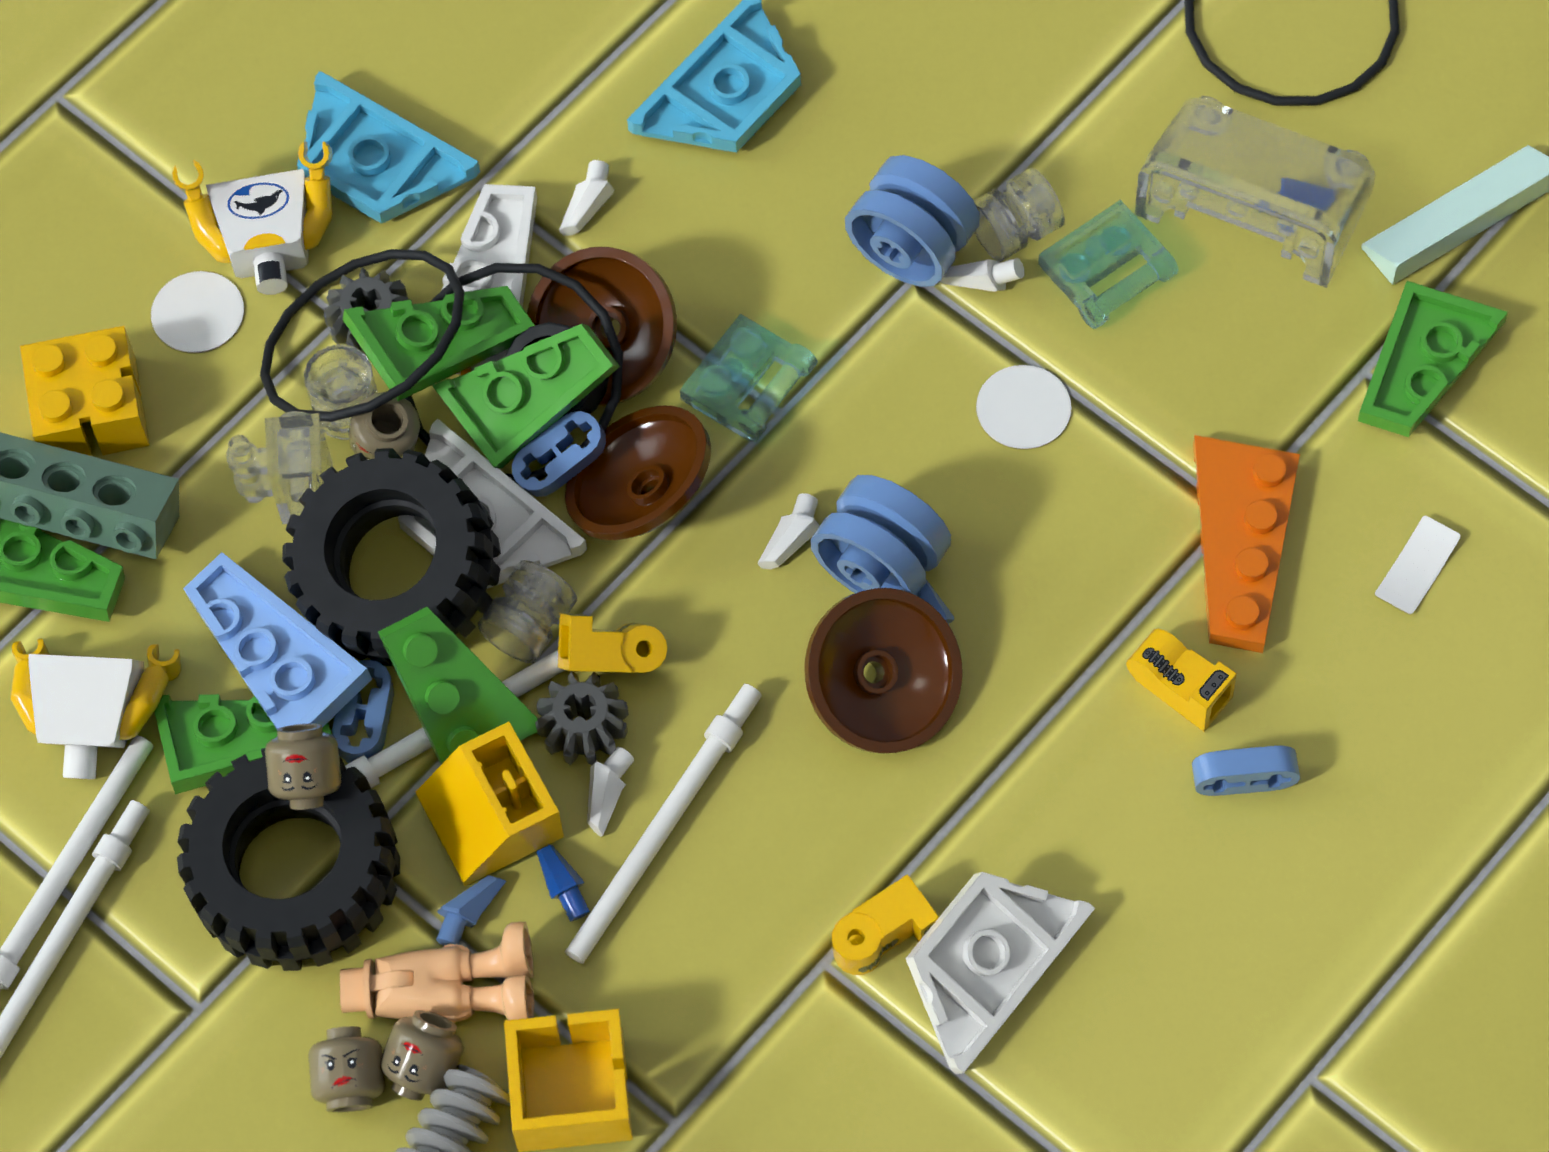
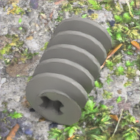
[395,1064,510,1152]

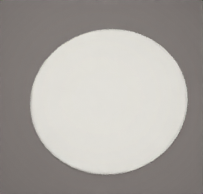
[151,271,244,353]
[976,365,1071,449]

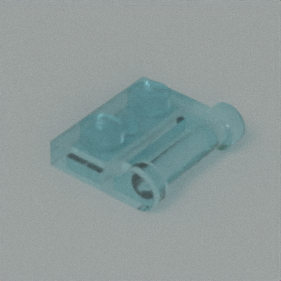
[1038,199,1179,329]
[680,314,818,442]

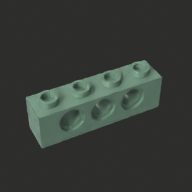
[0,432,179,559]

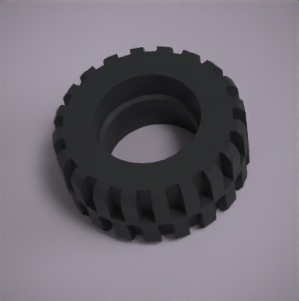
[282,448,501,666]
[177,748,400,971]

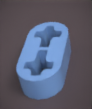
[512,411,606,497]
[332,660,394,763]
[1192,746,1300,796]

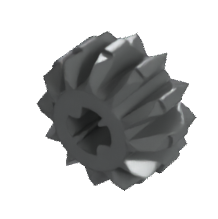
[324,267,413,357]
[535,671,629,766]

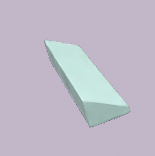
[1361,145,1549,285]

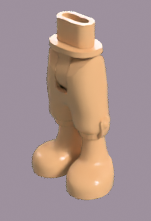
[340,922,535,1023]

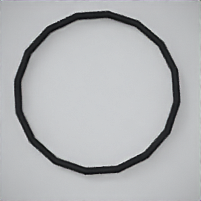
[1184,0,1400,106]
[260,249,465,422]
[405,263,623,483]

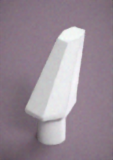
[559,160,614,236]
[941,258,1024,292]
[757,493,819,569]
[587,747,634,837]

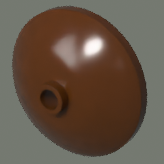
[527,247,677,405]
[565,405,711,540]
[804,588,963,754]

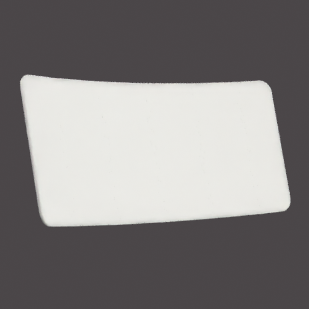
[1375,516,1460,614]

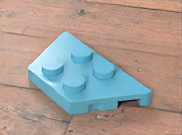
[627,0,801,153]
[297,71,480,224]

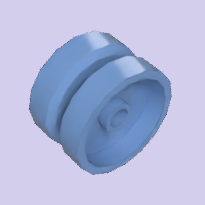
[845,155,980,287]
[811,475,951,596]

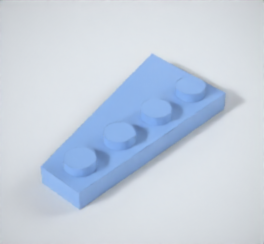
[183,552,372,729]

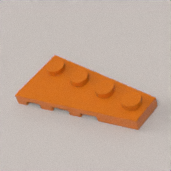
[1193,435,1300,653]

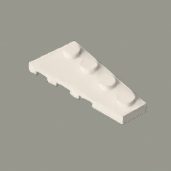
[441,184,537,374]

